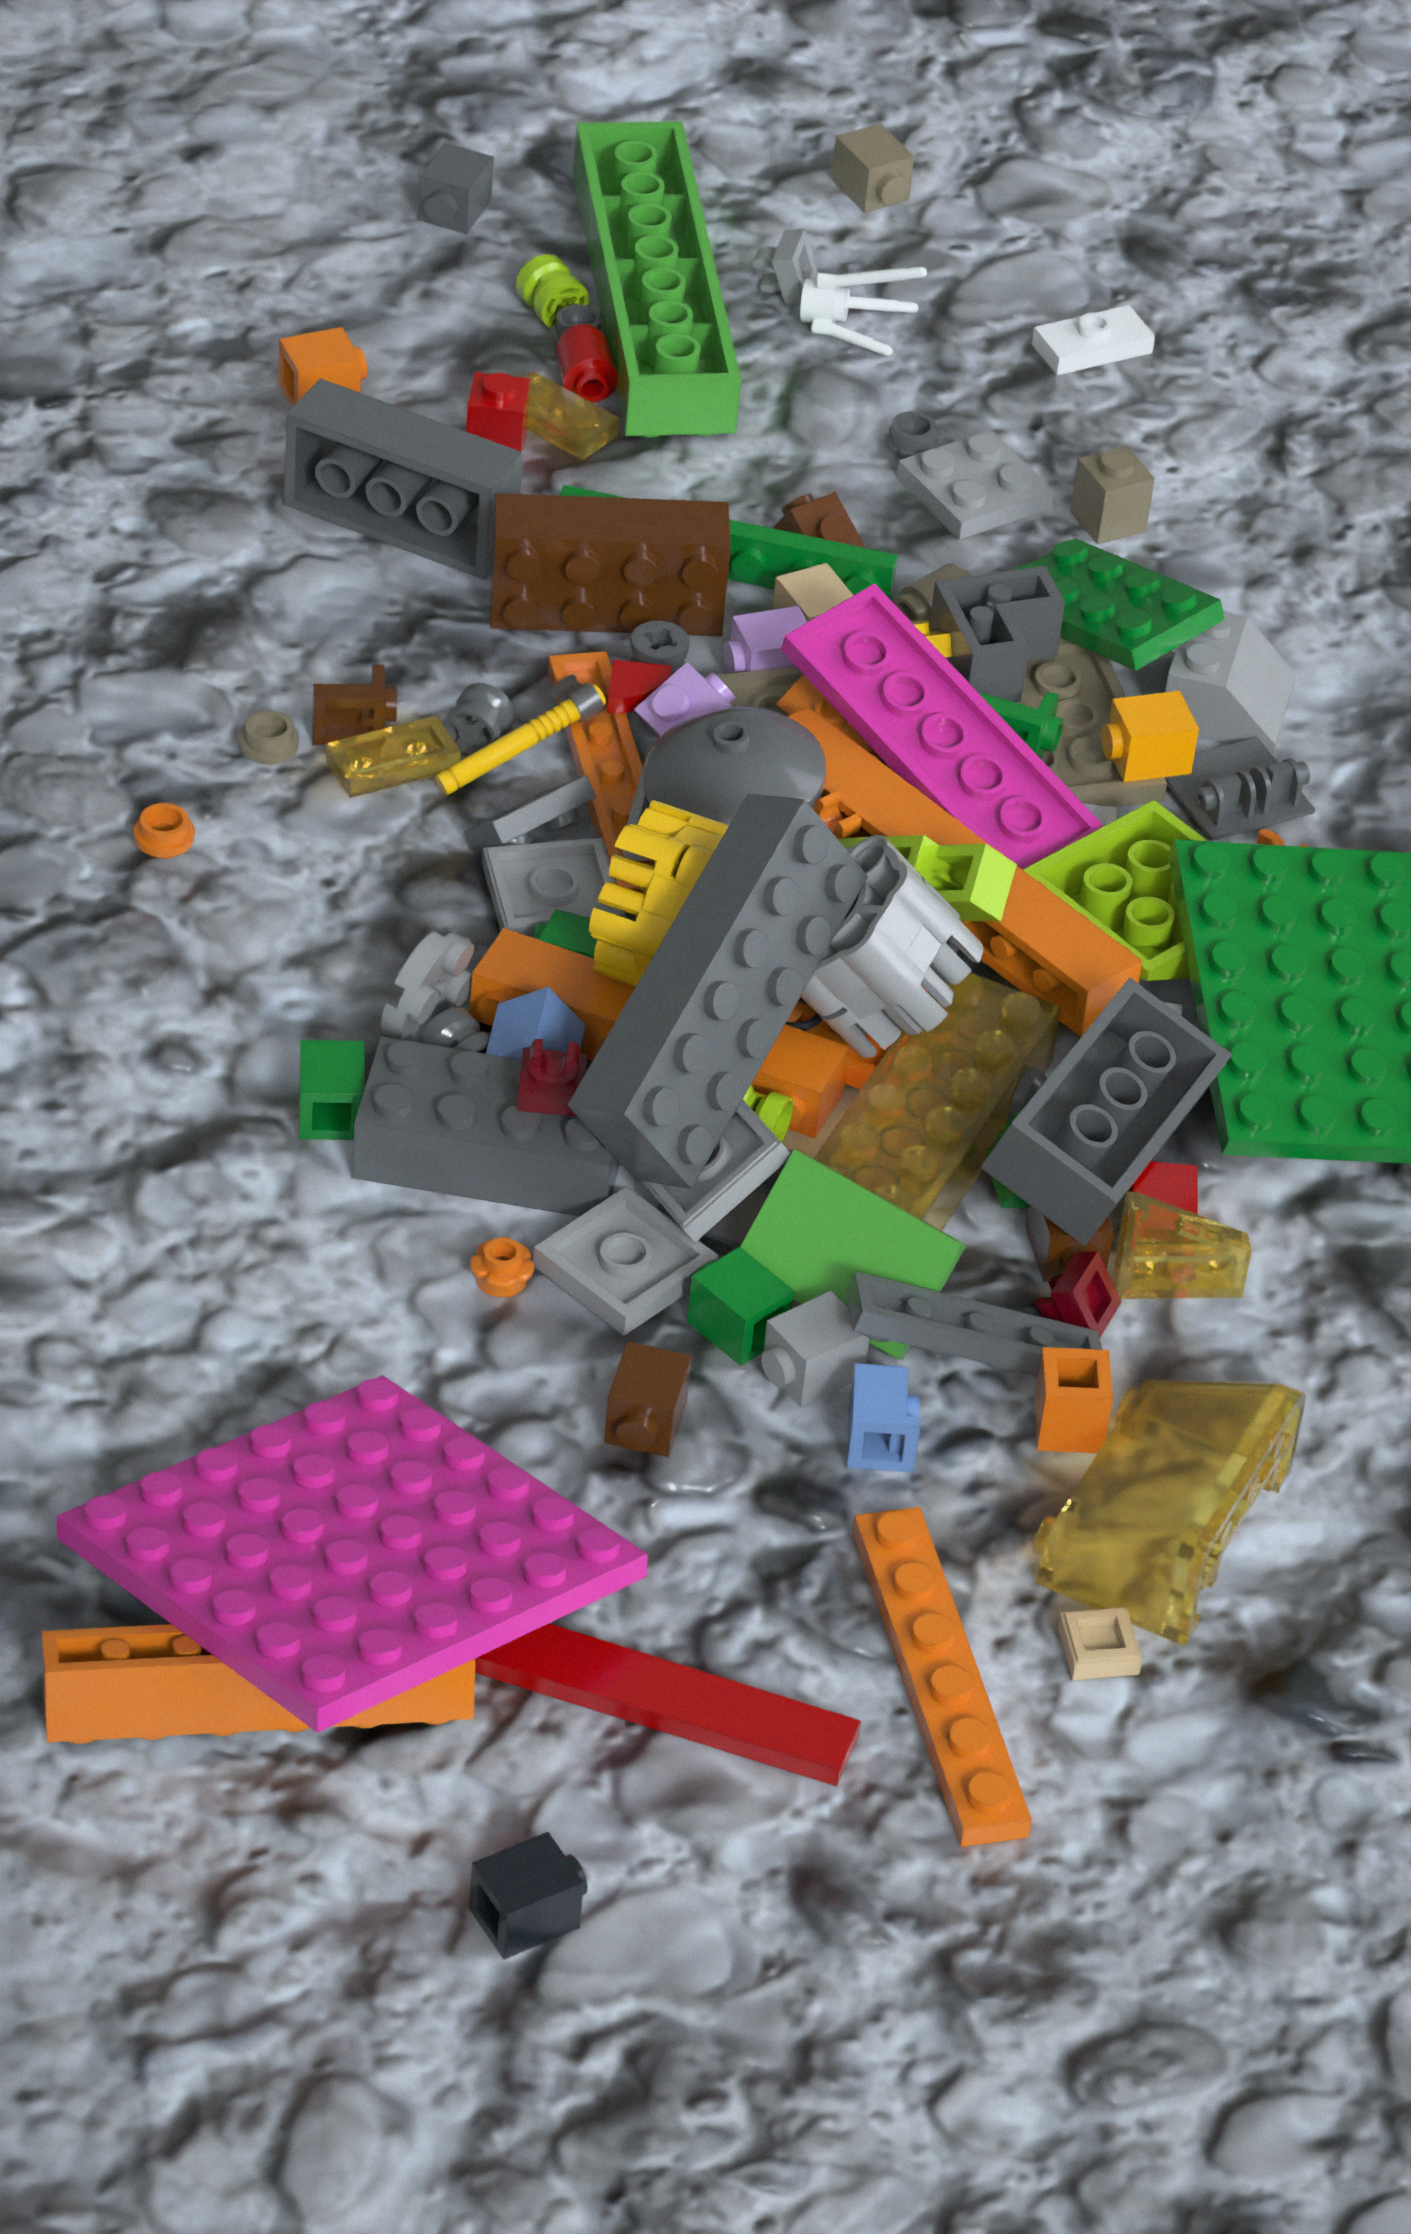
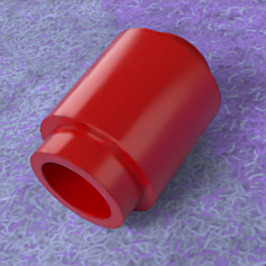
[555,324,618,404]

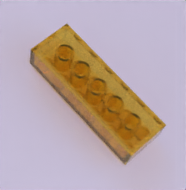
[814,972,1061,1231]

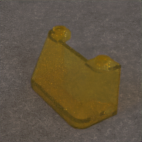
[1033,1379,1306,1647]

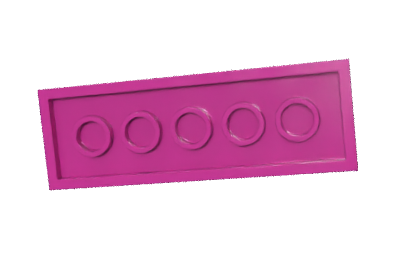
[781,583,1104,870]

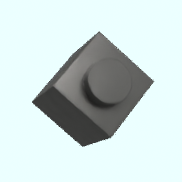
[417,142,494,234]

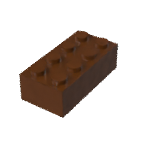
[490,493,731,637]

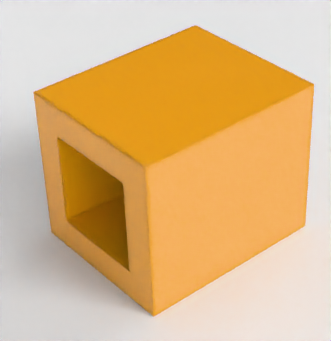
[1101,691,1199,782]

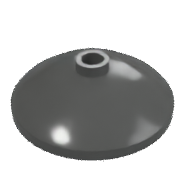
[643,706,826,825]

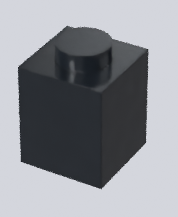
[469,1832,587,1960]

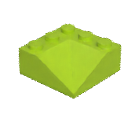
[1023,800,1207,981]

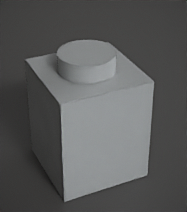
[761,1291,870,1407]

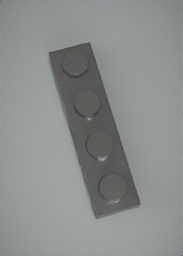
[845,1271,1103,1376]

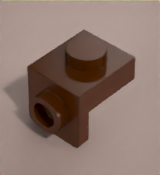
[773,492,866,548]

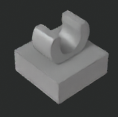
[753,229,818,306]

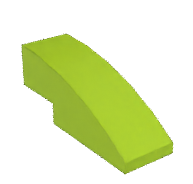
[837,835,1017,921]

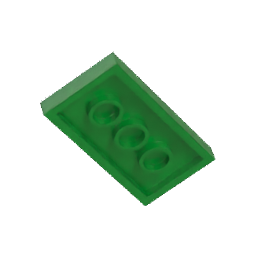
[1012,538,1225,671]

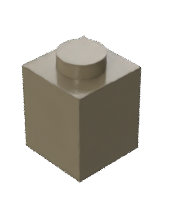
[831,123,914,213]
[1070,446,1155,545]

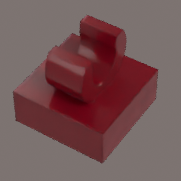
[517,1039,587,1116]
[1035,1251,1122,1338]

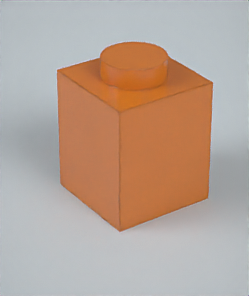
[278,327,367,407]
[1034,1347,1113,1454]

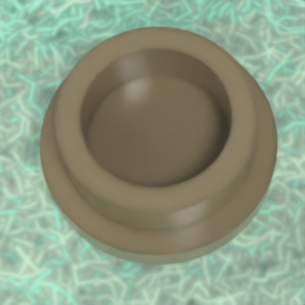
[239,710,299,765]

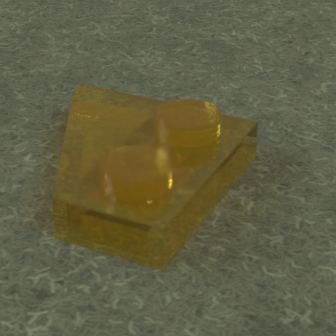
[1112,1192,1252,1299]

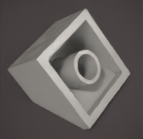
[1165,610,1296,754]

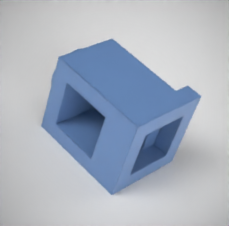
[847,1363,921,1473]

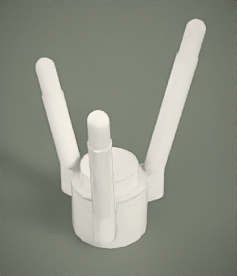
[800,267,927,356]

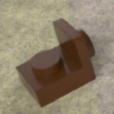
[312,664,397,746]

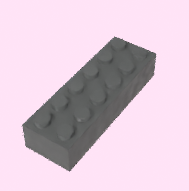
[568,793,868,1189]

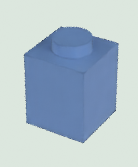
[486,987,586,1060]

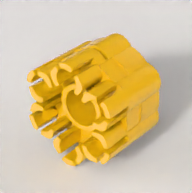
[589,800,729,987]

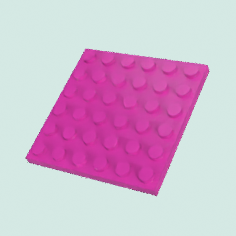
[56,1375,648,1733]

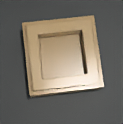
[1057,1607,1142,1681]

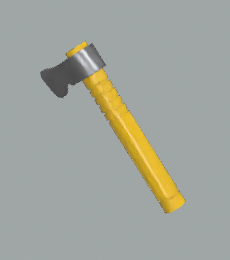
[435,674,606,796]

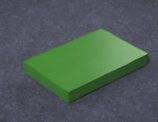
[740,1149,966,1360]

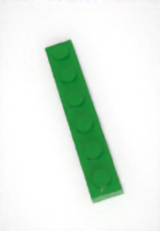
[559,485,898,601]

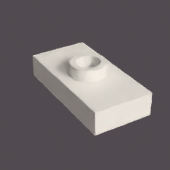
[1032,305,1155,375]

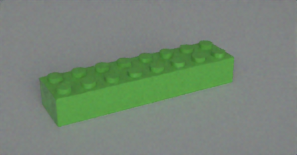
[573,121,741,437]

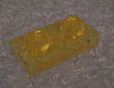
[524,371,619,460]
[326,715,461,798]

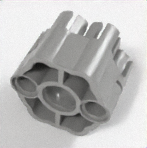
[801,835,983,1058]

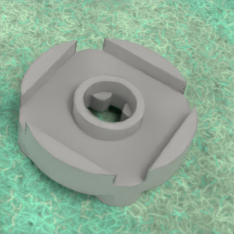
[381,927,474,1043]

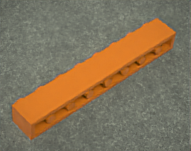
[787,706,1142,1037]

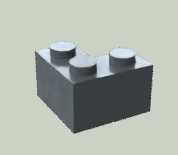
[929,566,1065,702]

